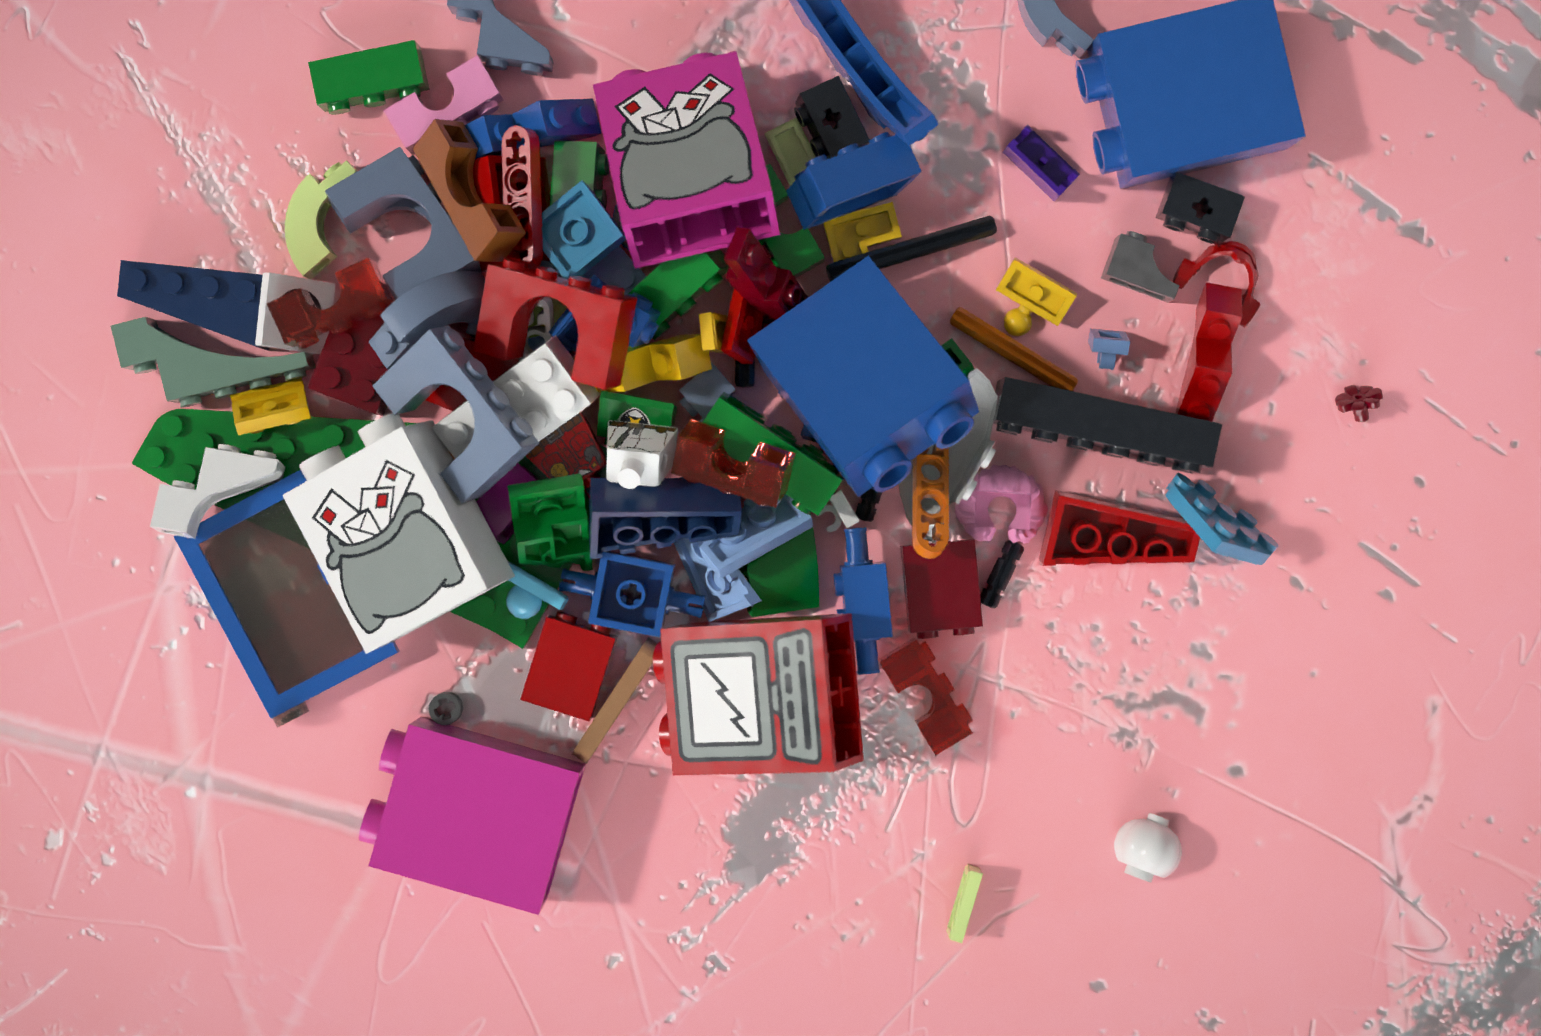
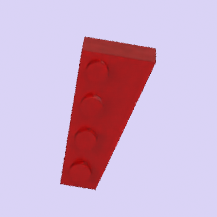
[1039,490,1200,566]

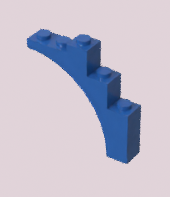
[789,0,939,146]

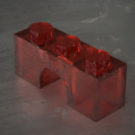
[266,257,394,350]
[671,419,796,508]
[878,638,973,756]

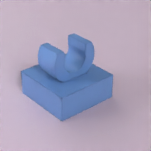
[1088,328,1130,370]

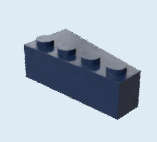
[117,260,270,351]
[589,477,742,560]

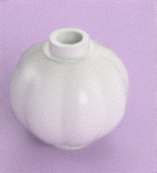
[1114,813,1182,883]

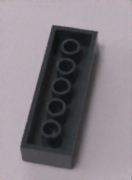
[993,377,1223,474]

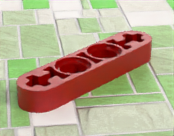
[502,126,543,270]

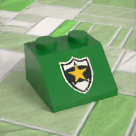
[597,390,678,445]

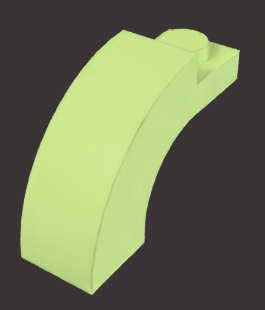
[285,160,357,280]

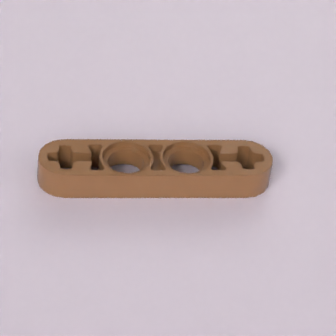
[572,637,657,764]

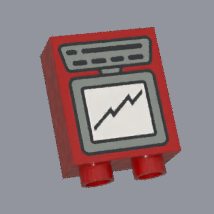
[653,613,864,776]

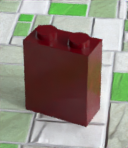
[900,539,983,639]

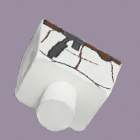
[606,420,678,489]

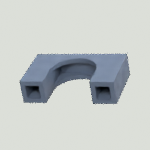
[325,147,482,300]
[373,326,539,503]

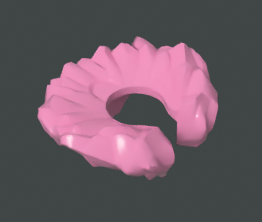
[955,464,1048,543]

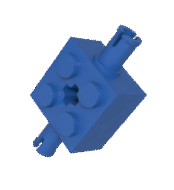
[833,527,893,675]
[559,551,706,637]

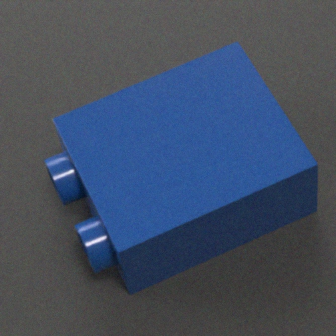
[1075,0,1306,189]
[747,256,979,497]

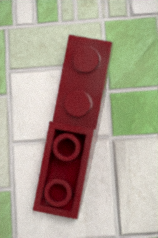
[724,227,808,322]

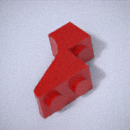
[1176,282,1242,422]

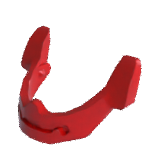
[1173,241,1261,328]

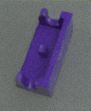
[1002,124,1080,202]

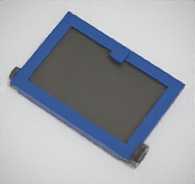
[174,470,400,728]

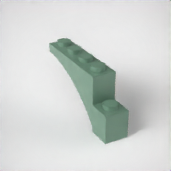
[110,317,316,408]

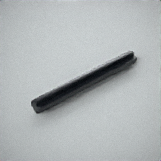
[826,215,997,282]

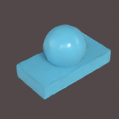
[506,562,569,619]

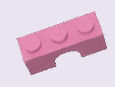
[383,55,504,154]

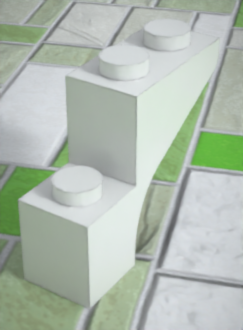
[150,444,285,539]

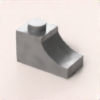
[1101,231,1180,303]

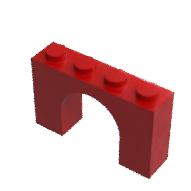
[473,258,637,390]

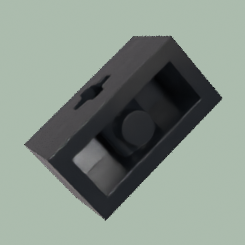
[794,76,870,159]
[1155,172,1245,244]

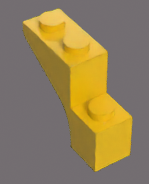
[572,334,712,392]

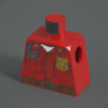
[526,412,607,500]

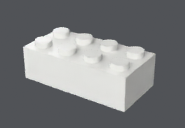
[432,335,600,459]

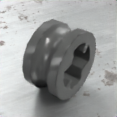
[429,691,464,725]

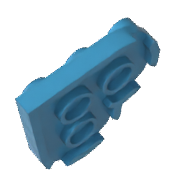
[1165,473,1279,565]

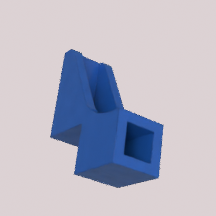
[465,98,602,160]

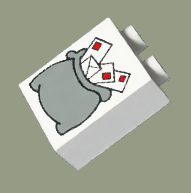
[282,413,515,654]

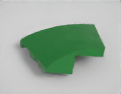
[507,473,593,571]
[739,513,819,617]

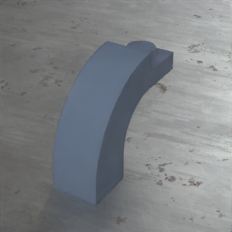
[1017,0,1094,59]
[369,270,485,369]

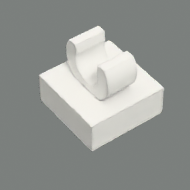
[819,490,860,532]

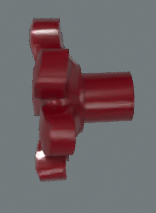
[1335,385,1383,422]

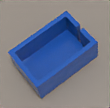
[786,132,922,230]

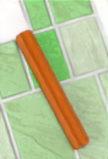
[950,307,1078,391]

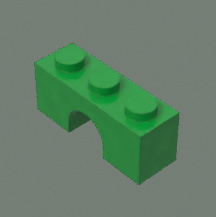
[758,163,825,278]

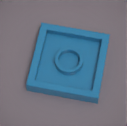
[542,180,626,279]

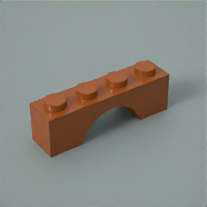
[413,119,526,262]

